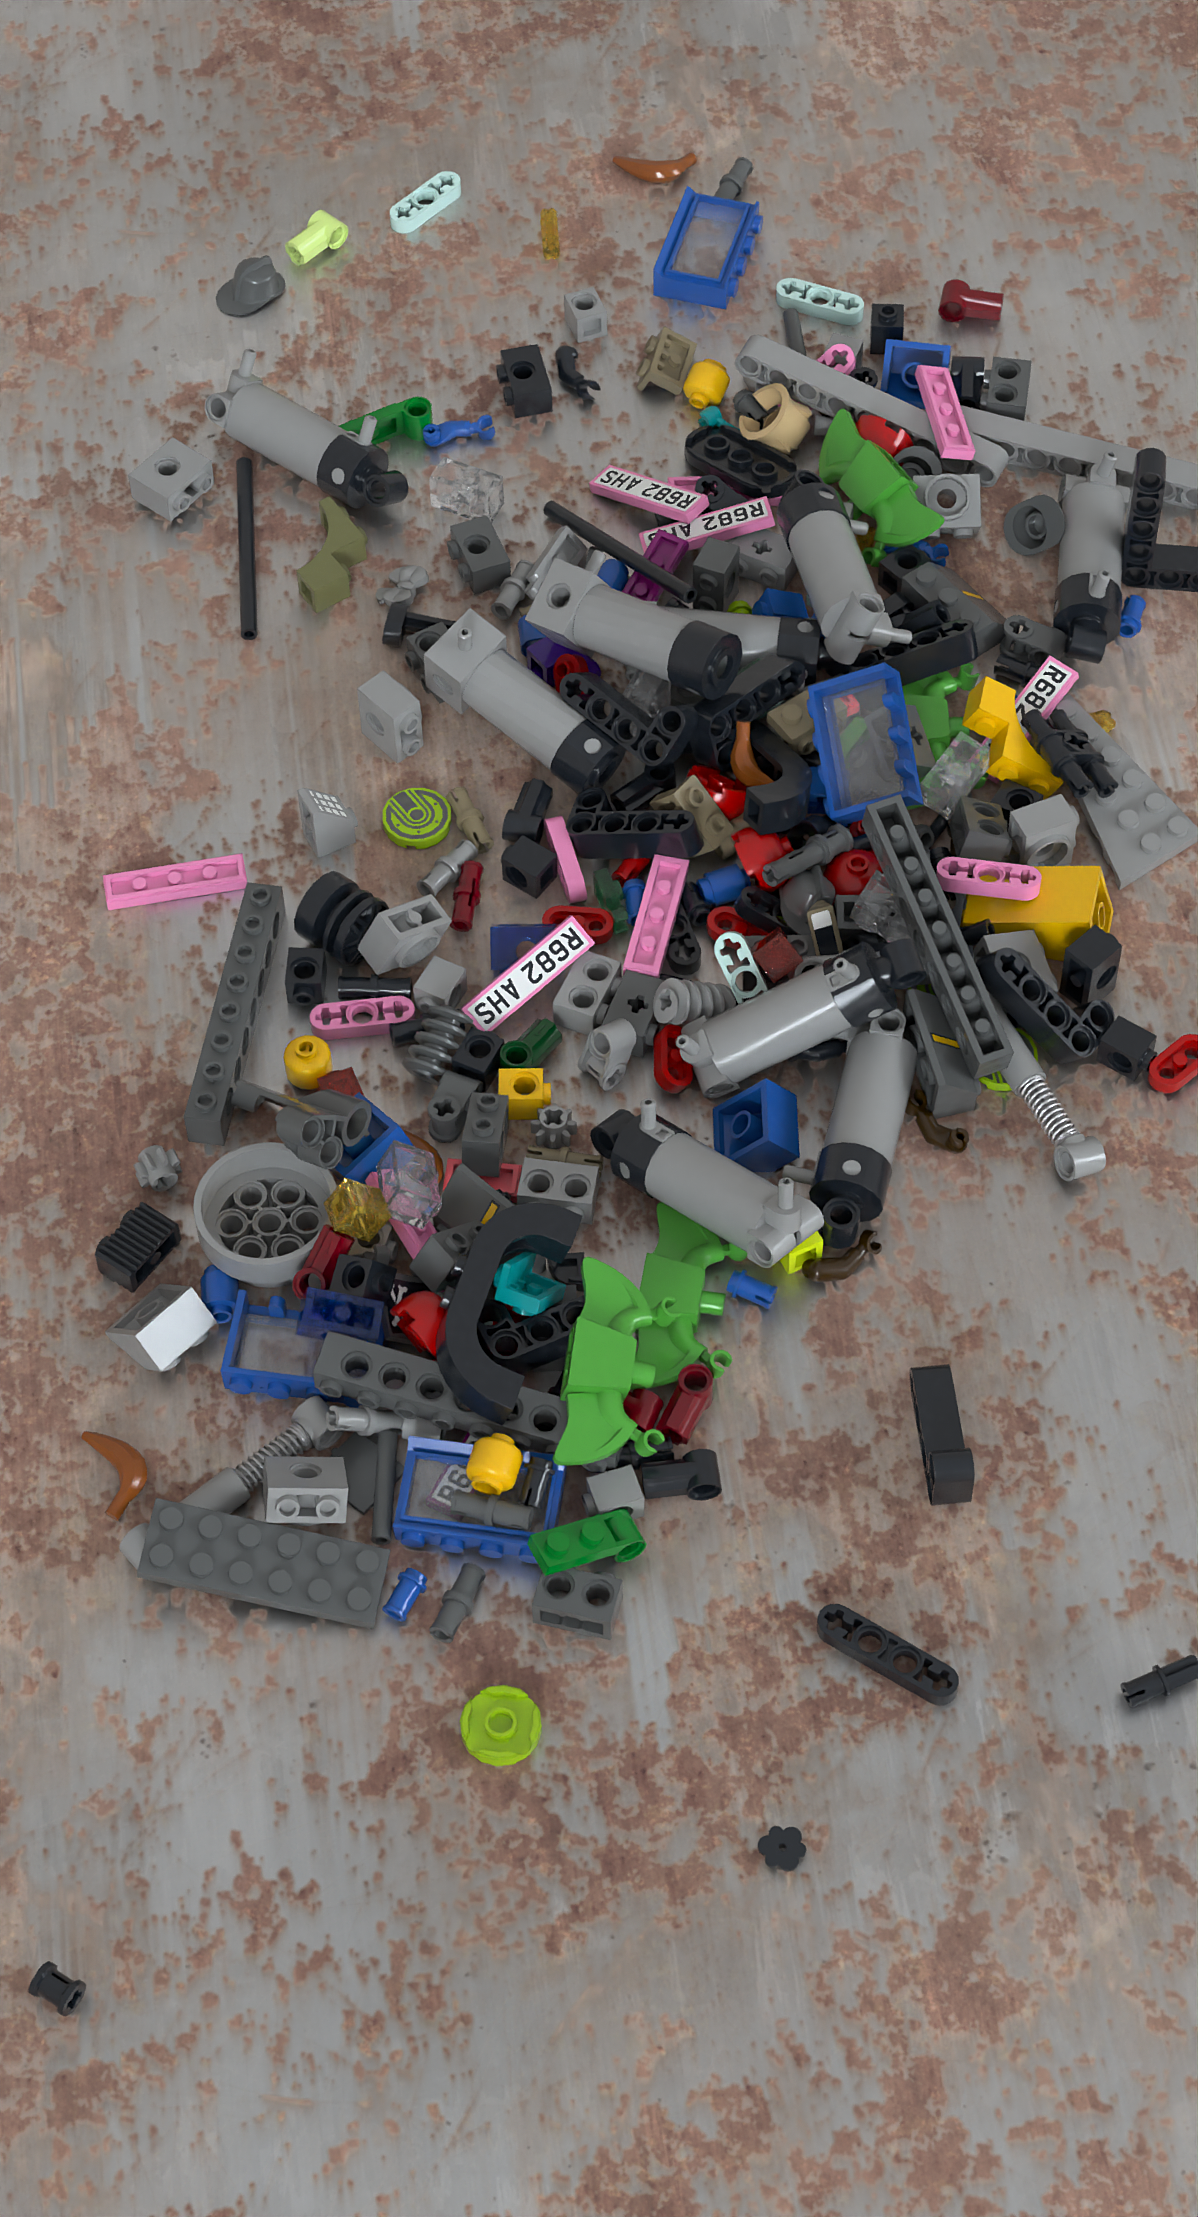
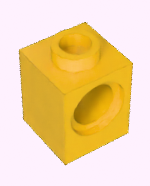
[498,1068,551,1120]

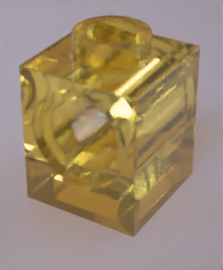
[323,1178,391,1242]

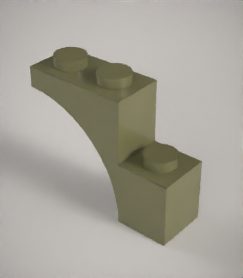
[296,496,368,613]

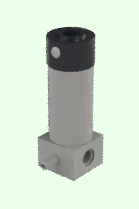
[525,550,742,700]
[424,608,626,794]

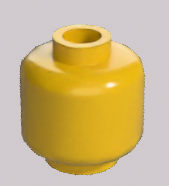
[683,359,730,409]
[283,1035,333,1090]
[466,1433,523,1495]

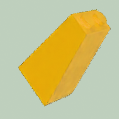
[960,866,1114,961]

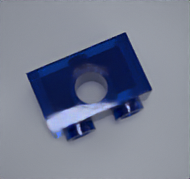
[490,923,560,975]
[295,1287,384,1344]

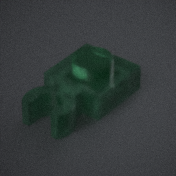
[593,868,629,934]

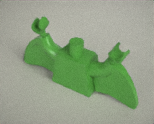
[819,408,945,567]
[902,663,989,810]
[630,1202,747,1390]
[553,1257,681,1466]

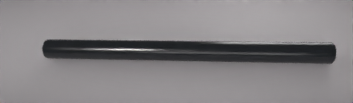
[236,457,258,640]
[543,501,697,604]

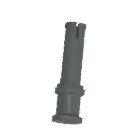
[762,824,854,886]

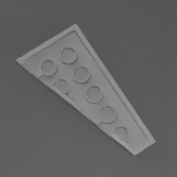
[1046,693,1198,890]

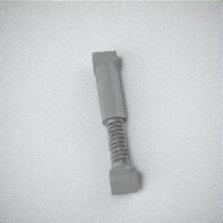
[987,991,1106,1181]
[119,1396,344,1570]

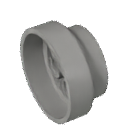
[193,1142,341,1288]

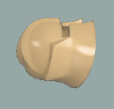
[739,383,812,455]

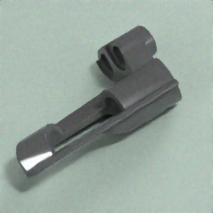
[231,1080,372,1169]

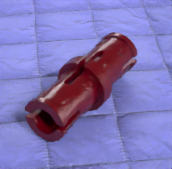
[450,860,484,932]

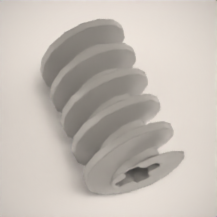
[653,978,736,1026]

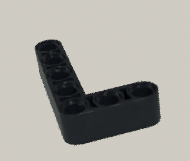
[1121,448,1198,592]

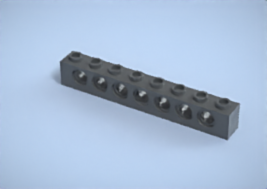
[862,794,1014,1080]
[184,882,286,1146]
[313,1331,629,1473]

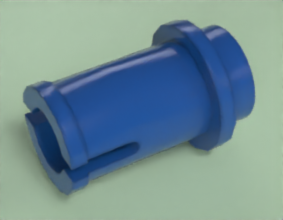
[1119,595,1146,638]
[621,879,646,926]
[726,1269,778,1309]
[382,1568,428,1622]

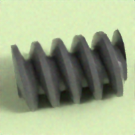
[402,1004,473,1086]

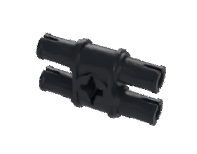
[1021,709,1119,798]

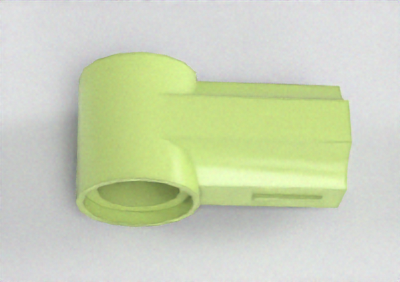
[285,210,348,266]

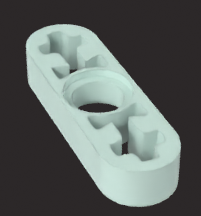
[389,171,461,233]
[776,278,864,325]
[714,931,769,1005]

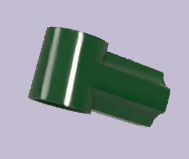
[500,1018,562,1069]

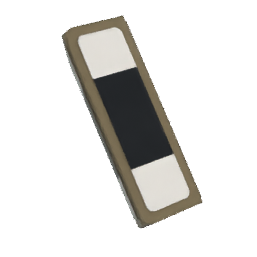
[807,900,843,956]

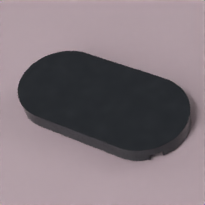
[684,425,797,498]

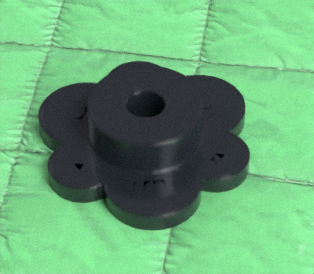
[758,1826,806,1872]

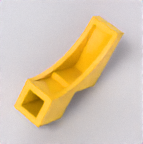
[962,676,1063,800]

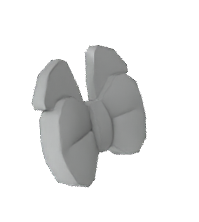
[376,565,429,606]

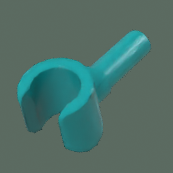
[698,406,740,430]

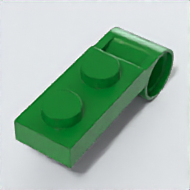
[339,397,433,445]
[527,1509,647,1576]

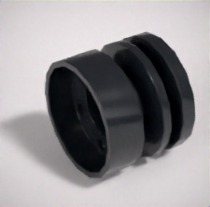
[294,871,389,966]

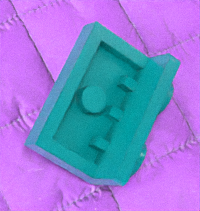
[494,1252,566,1316]

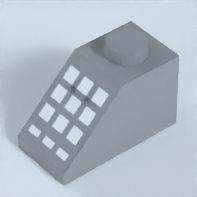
[297,788,358,858]

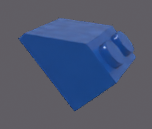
[880,339,952,409]
[713,1078,800,1172]
[329,1092,418,1202]

